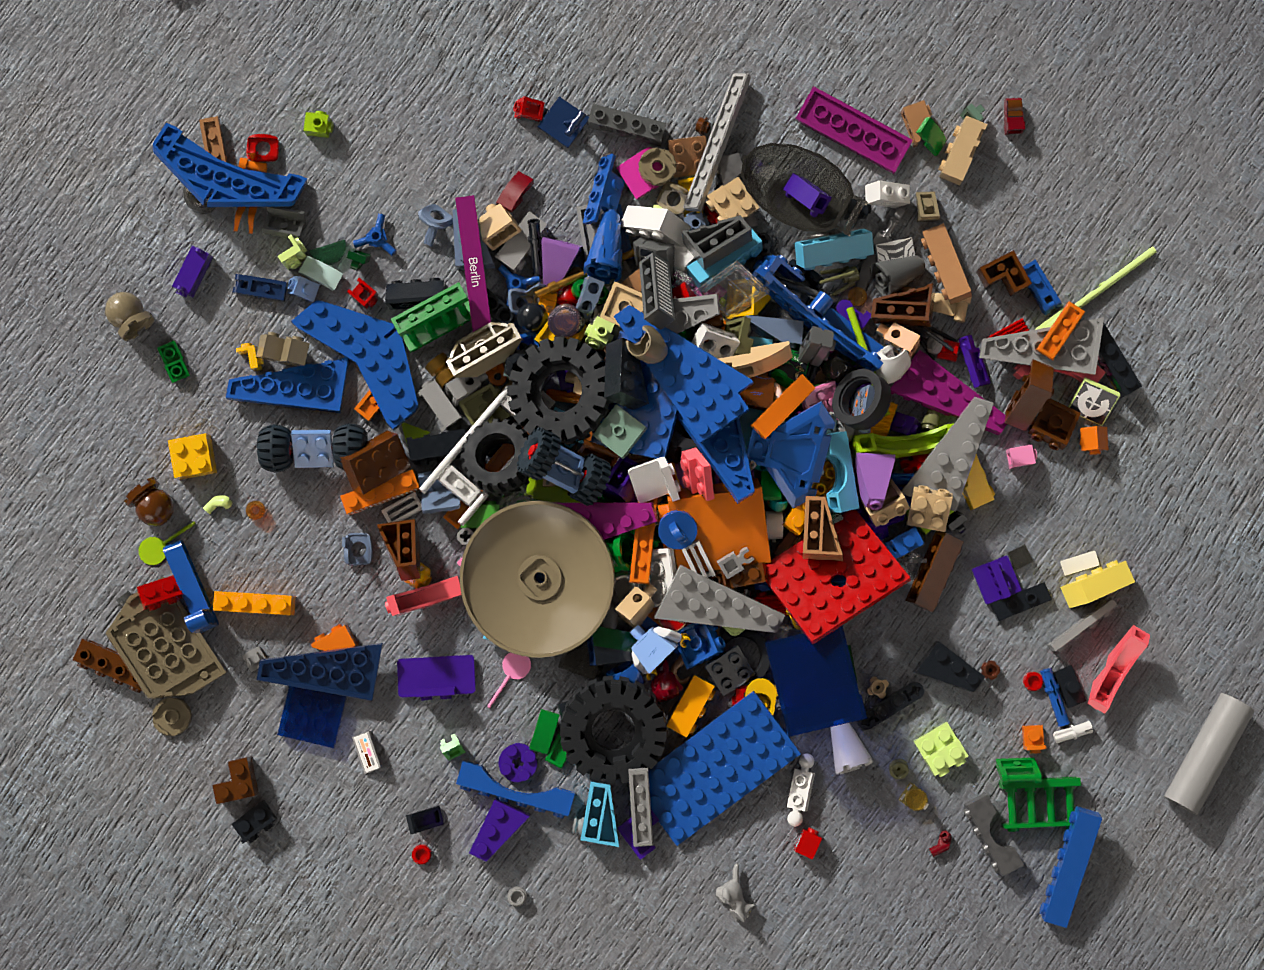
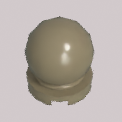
[105,292,154,341]

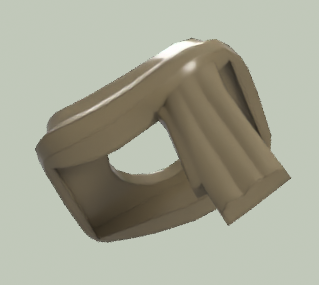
[656,181,689,215]

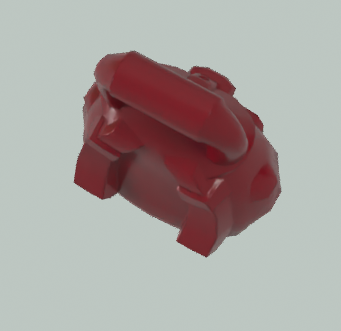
[651,658,683,702]

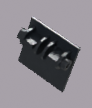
[705,645,756,696]

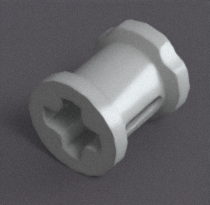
[457,528,474,546]

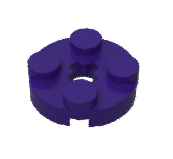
[498,743,538,782]

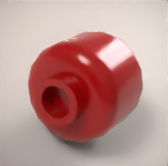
[557,283,582,311]

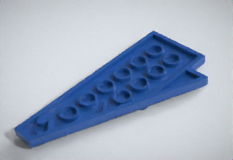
[614,305,754,444]
[677,411,755,504]

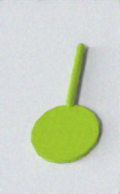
[139,522,195,565]

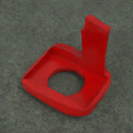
[246,134,279,162]

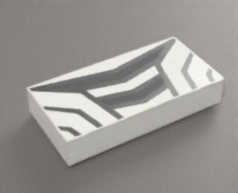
[874,237,915,262]

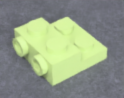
[913,722,968,777]

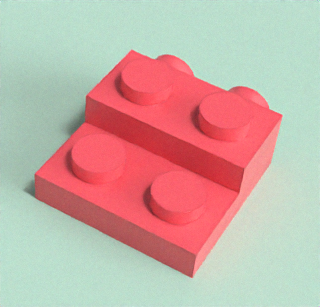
[680,448,714,501]

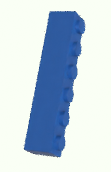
[1040,806,1102,928]

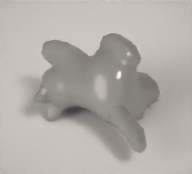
[716,863,755,922]

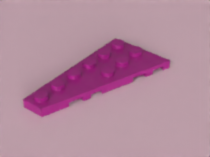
[554,502,659,540]

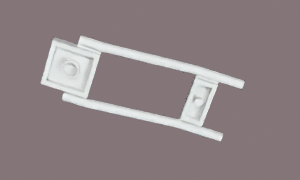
[419,385,555,526]

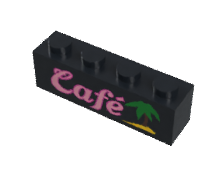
[1098,322,1142,399]

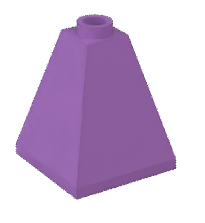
[542,237,583,286]
[852,453,895,510]

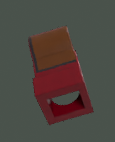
[1004,98,1025,135]

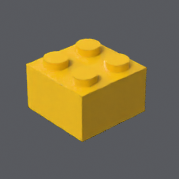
[168,433,217,480]

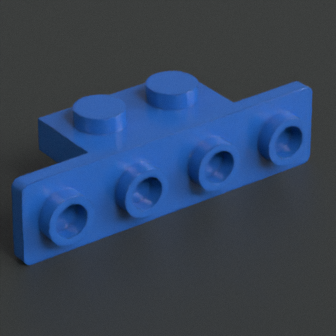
[583,154,625,225]

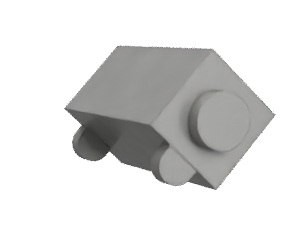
[416,380,463,432]

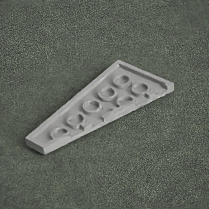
[654,565,785,633]

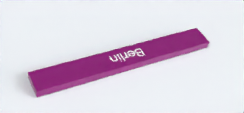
[455,195,491,332]

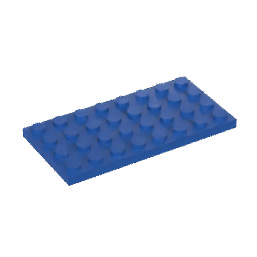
[648,691,801,846]

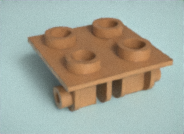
[668,135,707,178]

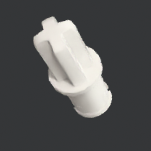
[1053,721,1093,743]

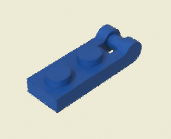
[1023,259,1062,315]

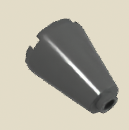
[870,255,925,296]

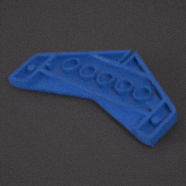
[153,123,307,207]
[751,265,883,372]
[291,300,418,431]

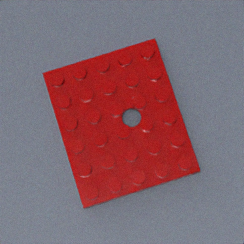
[766,509,911,644]

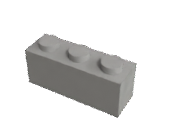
[495,211,549,273]

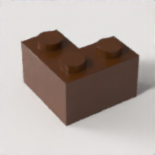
[976,250,1032,297]
[212,756,259,804]

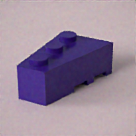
[469,798,531,862]

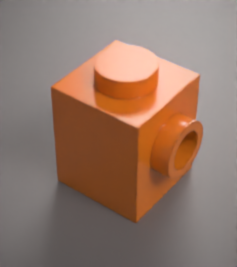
[1080,426,1109,455]

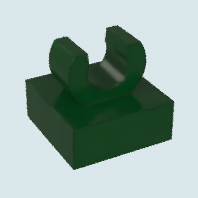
[346,248,371,271]

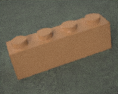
[921,223,972,305]

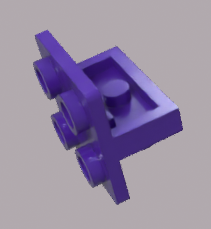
[972,555,1021,604]

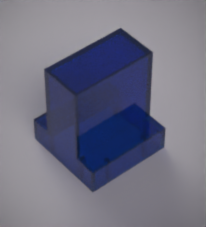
[764,625,867,737]

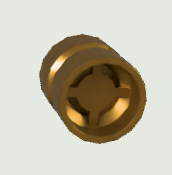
[425,352,455,389]

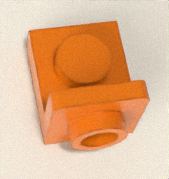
[1022,725,1046,754]

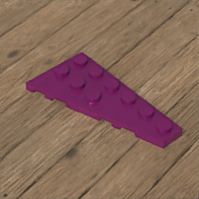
[890,350,1007,435]

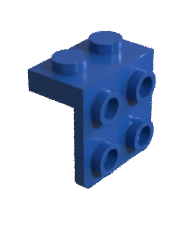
[751,255,805,282]

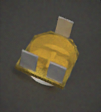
[898,782,929,811]

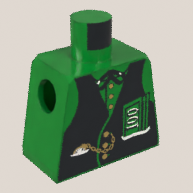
[770,350,809,389]

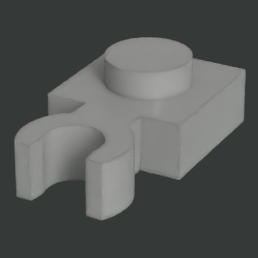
[717,547,754,579]

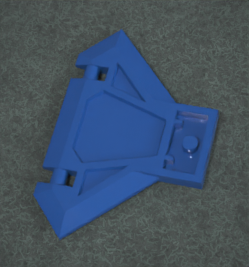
[746,401,835,509]

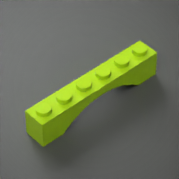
[850,423,954,461]

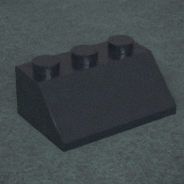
[385,278,446,310]

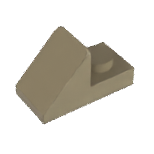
[915,191,940,222]

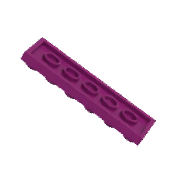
[795,86,913,174]

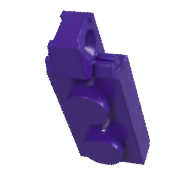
[958,335,991,388]

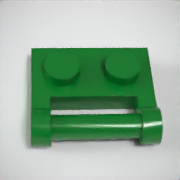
[996,757,1042,785]

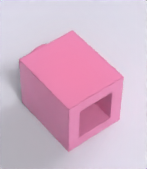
[1006,445,1037,469]

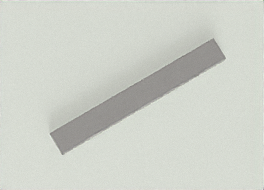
[683,73,751,212]

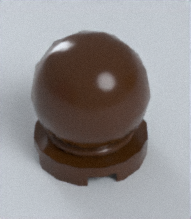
[124,477,174,527]

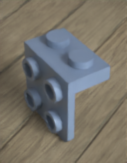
[418,468,461,514]

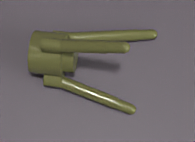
[819,266,860,297]

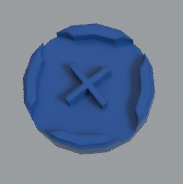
[658,510,697,549]

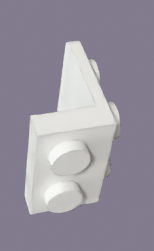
[628,457,681,503]

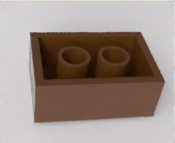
[340,431,411,495]

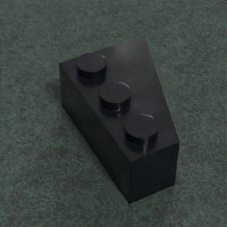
[406,429,467,466]

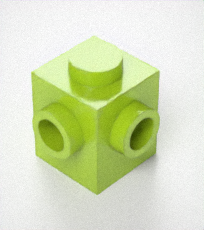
[303,111,334,138]

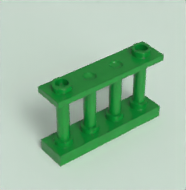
[391,282,471,353]
[999,777,1081,832]

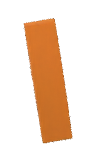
[750,374,815,439]

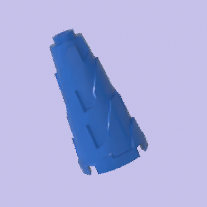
[583,209,623,284]

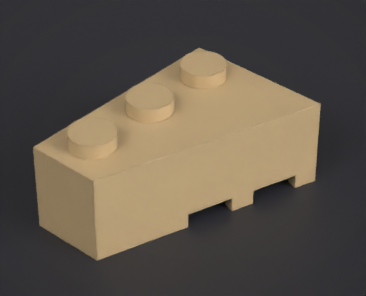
[938,116,988,186]

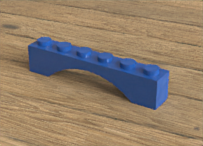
[456,760,575,818]

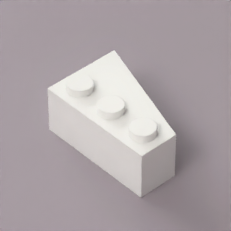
[621,205,691,247]

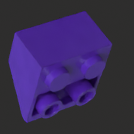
[602,456,639,503]

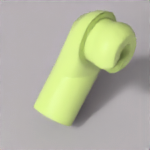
[203,496,232,514]

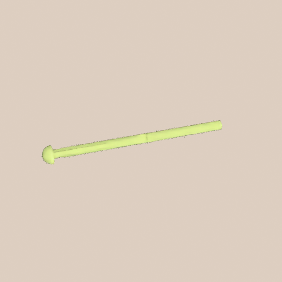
[1035,247,1157,330]

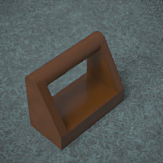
[575,439,620,471]

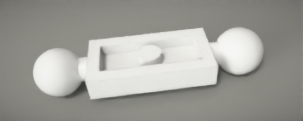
[787,753,815,827]

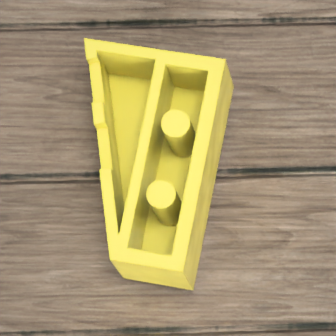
[1060,560,1135,608]

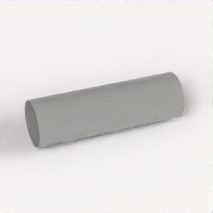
[1164,693,1255,815]

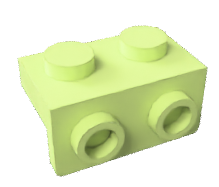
[278,235,307,270]

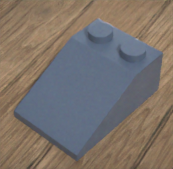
[746,315,804,351]

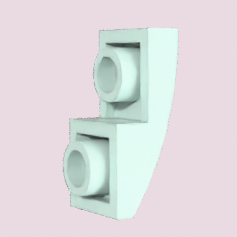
[298,256,343,291]

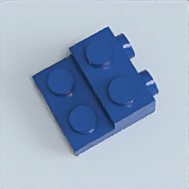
[677,623,725,669]

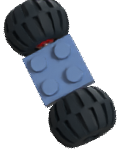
[257,423,368,472]

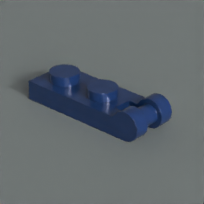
[232,274,288,302]

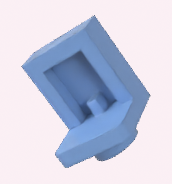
[287,276,320,302]

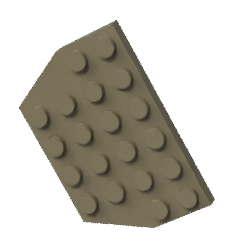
[106,576,226,699]

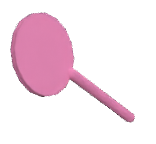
[488,652,531,708]

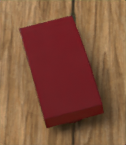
[496,171,534,213]

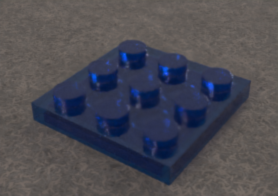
[277,686,347,748]

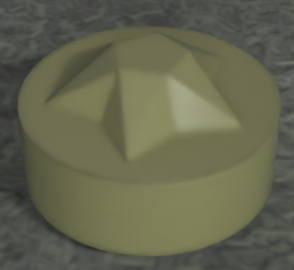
[889,759,909,779]

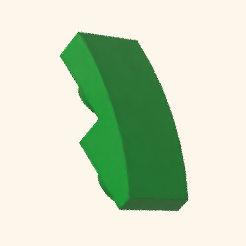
[916,117,947,156]
[157,340,190,383]
[529,709,560,754]

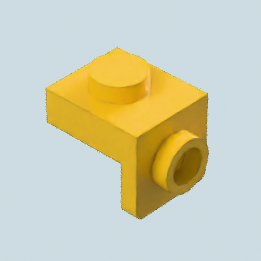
[236,343,264,371]

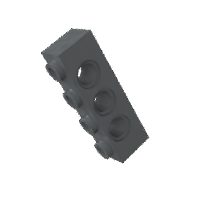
[588,104,666,147]

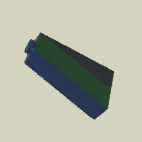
[587,627,637,666]

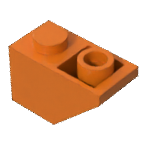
[311,624,358,651]

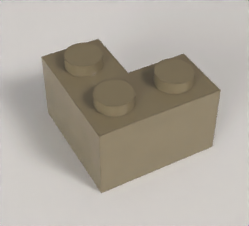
[256,332,310,367]

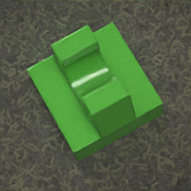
[440,734,466,761]

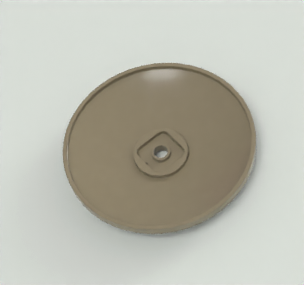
[460,501,615,658]

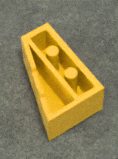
[962,454,995,510]

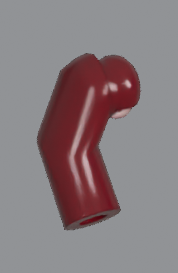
[929,830,952,857]

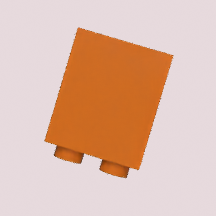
[657,478,771,573]

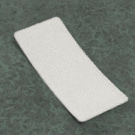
[1060,551,1099,576]

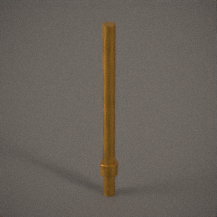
[534,249,635,299]

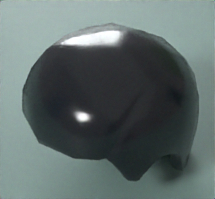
[517,303,548,332]

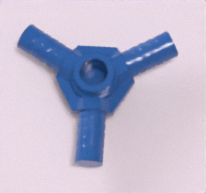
[353,214,397,256]
[498,264,540,307]

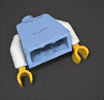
[630,625,691,680]

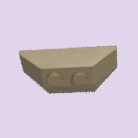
[446,322,522,378]

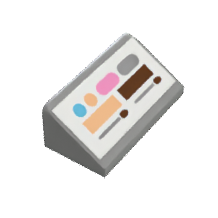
[352,731,383,774]

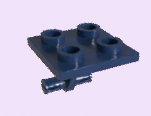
[537,96,589,148]

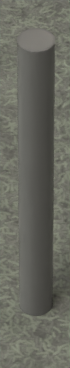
[774,276,838,305]

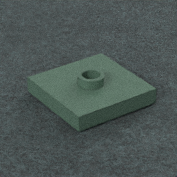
[593,404,647,459]

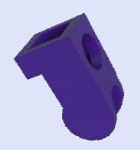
[835,300,871,330]

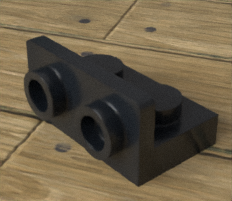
[231,800,278,844]

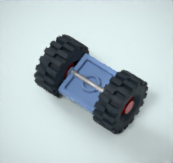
[517,427,611,506]

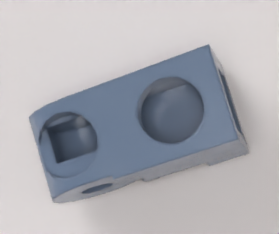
[576,276,605,316]

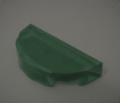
[309,240,347,265]

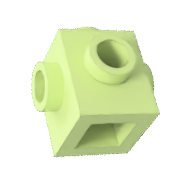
[584,316,615,350]

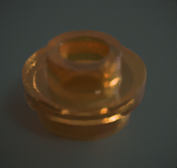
[246,501,265,520]

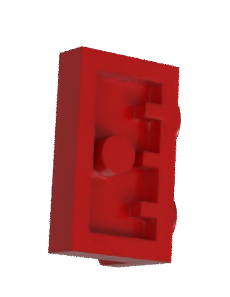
[136,575,183,611]

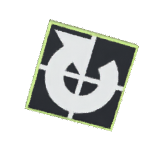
[1068,377,1120,426]

